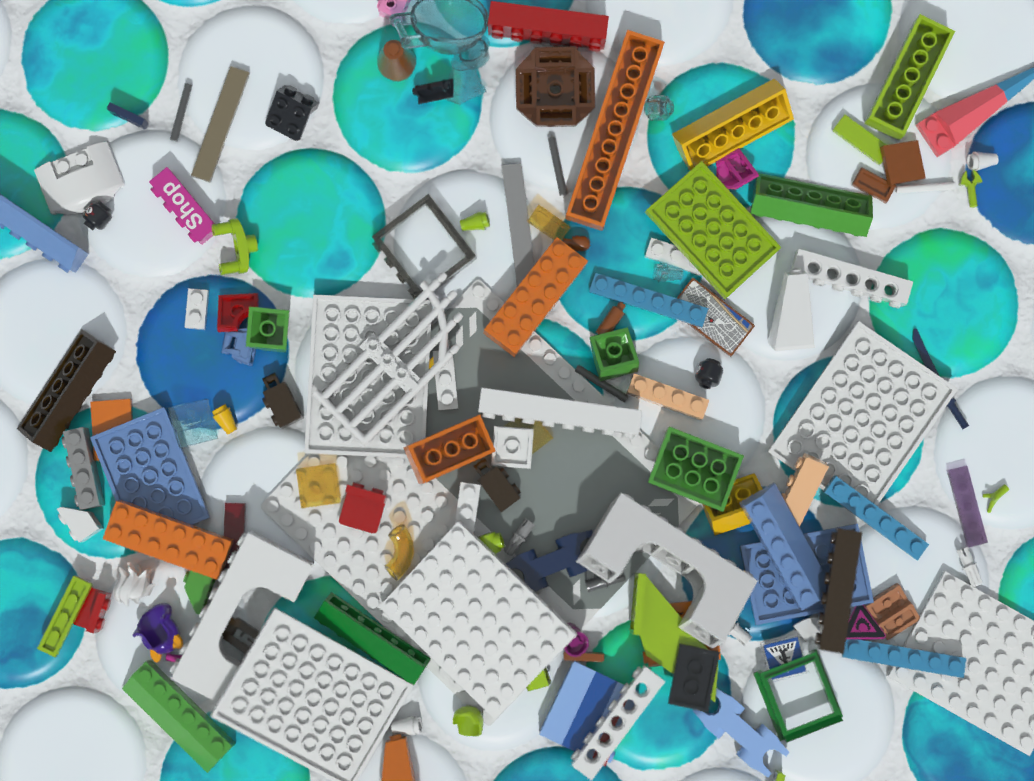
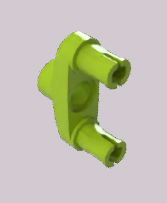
[211,218,258,275]

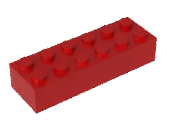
[488,1,609,52]

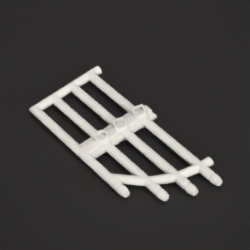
[312,272,463,446]

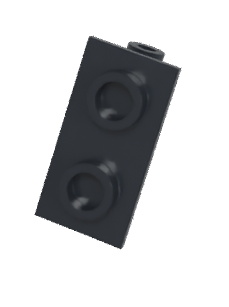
[412,78,454,104]

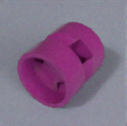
[563,623,589,657]

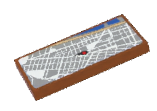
[677,278,755,357]

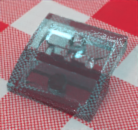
[168,399,218,448]

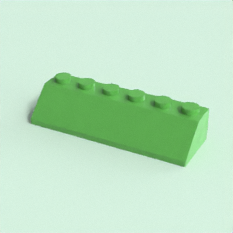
[750,173,873,237]
[122,659,236,773]

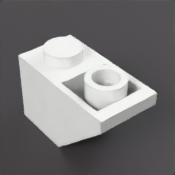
[57,507,104,542]

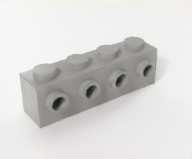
[62,427,105,510]

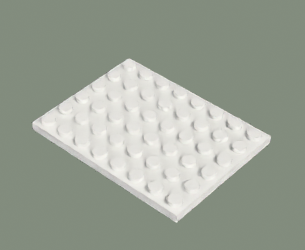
[304,295,432,458]
[768,321,958,506]
[379,521,577,719]
[887,571,1034,756]
[210,607,413,781]

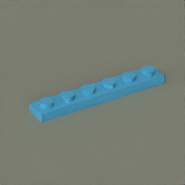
[589,273,709,328]
[823,475,929,561]
[842,639,967,678]

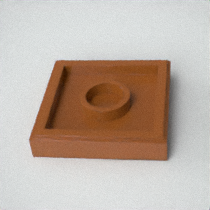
[880,140,926,186]

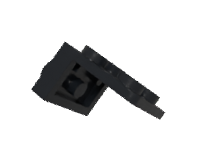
[265,85,320,141]

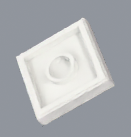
[491,426,534,469]

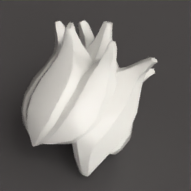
[113,562,157,607]

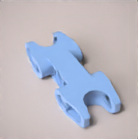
[692,688,790,777]

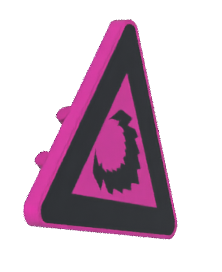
[846,605,886,639]

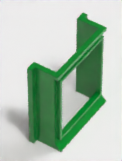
[753,649,843,742]

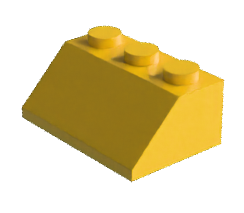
[702,473,762,536]

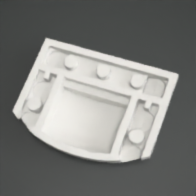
[34,141,125,215]

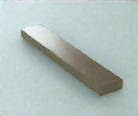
[191,66,250,183]

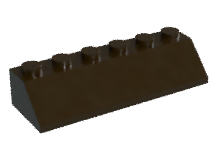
[17,329,116,452]
[815,528,862,654]

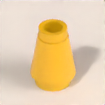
[212,404,237,435]

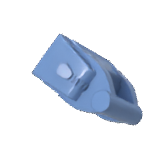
[221,328,256,366]

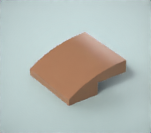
[864,583,920,641]

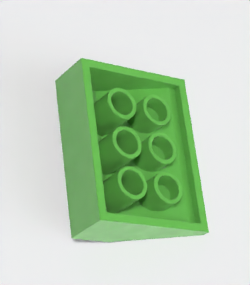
[648,426,744,512]

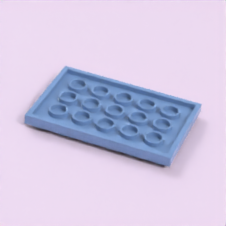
[90,407,210,525]
[740,524,874,625]

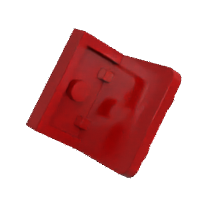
[339,482,388,534]
[73,588,112,634]

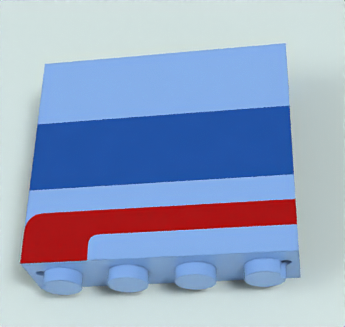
[539,661,640,766]

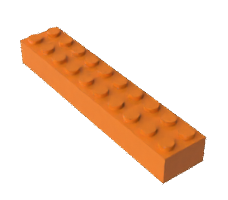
[565,30,665,231]

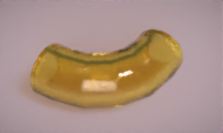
[384,524,414,581]

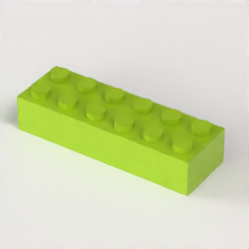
[864,14,955,141]

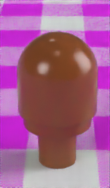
[563,235,590,252]

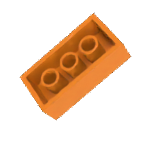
[403,415,496,484]

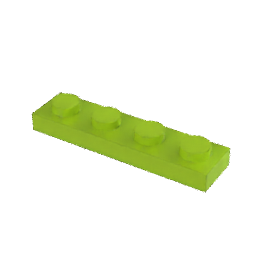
[37,575,93,657]

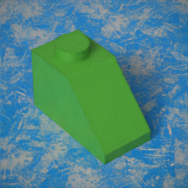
[183,570,216,615]

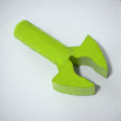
[959,170,982,208]

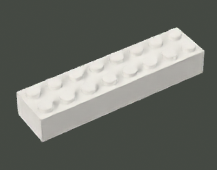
[478,388,642,439]

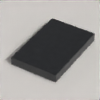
[668,643,720,712]

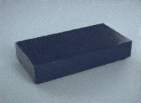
[107,102,149,130]

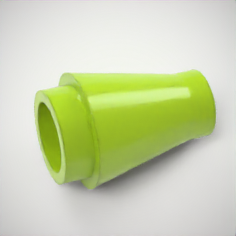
[460,211,490,231]

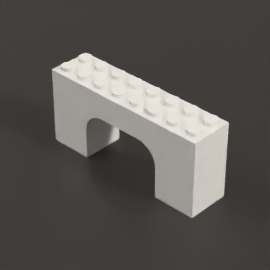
[576,493,758,649]
[170,530,314,702]

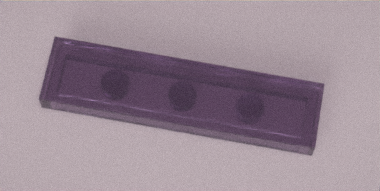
[946,465,988,547]

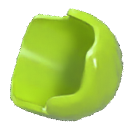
[453,706,483,737]

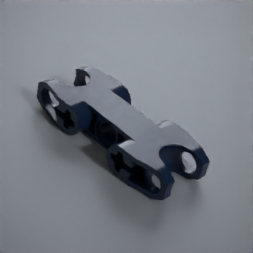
[505,529,593,592]

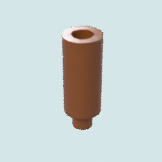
[595,302,626,335]

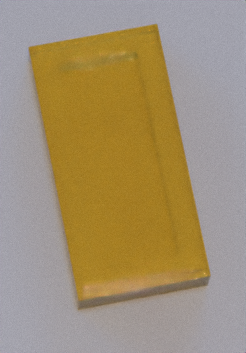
[527,204,571,240]

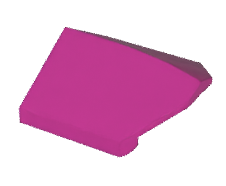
[716,148,759,190]

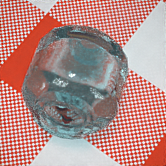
[644,95,674,121]

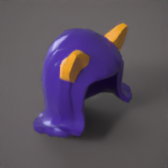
[132,603,183,663]

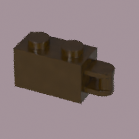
[262,372,304,429]
[473,458,521,512]

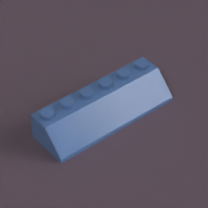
[0,194,89,273]
[739,483,827,611]

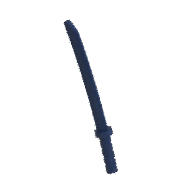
[913,328,969,430]

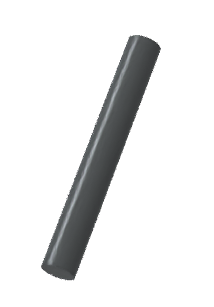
[170,83,192,142]
[548,137,567,196]
[575,365,629,402]

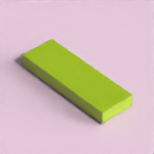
[832,114,886,165]

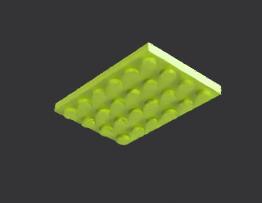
[645,161,782,299]

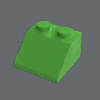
[246,307,289,353]
[590,327,639,381]

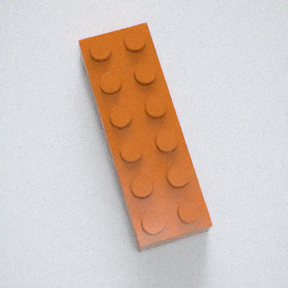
[483,237,588,357]
[103,500,234,580]

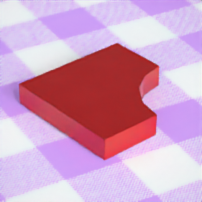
[217,293,259,332]

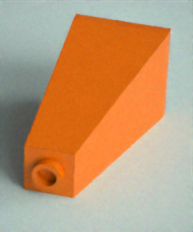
[382,734,416,781]

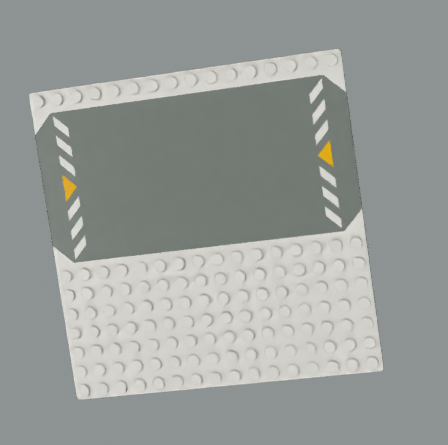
[261,280,700,726]

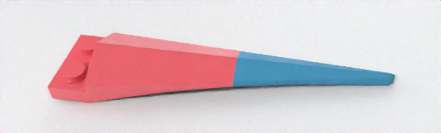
[915,67,1034,158]

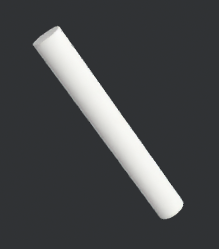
[895,182,956,194]

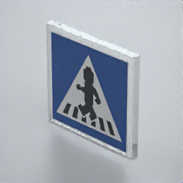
[760,634,809,683]

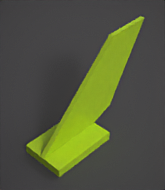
[630,573,718,702]

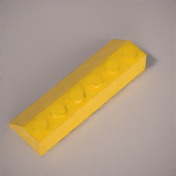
[672,78,794,171]

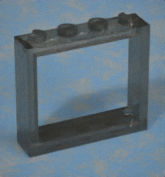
[372,194,477,299]

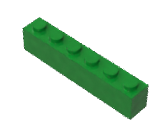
[314,592,431,685]

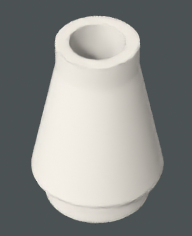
[967,152,998,171]
[391,715,422,736]

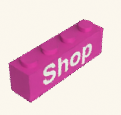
[149,167,215,245]

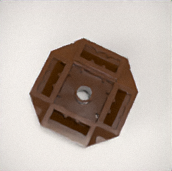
[516,47,595,127]

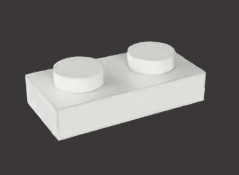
[185,289,209,330]

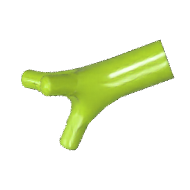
[983,484,1009,513]

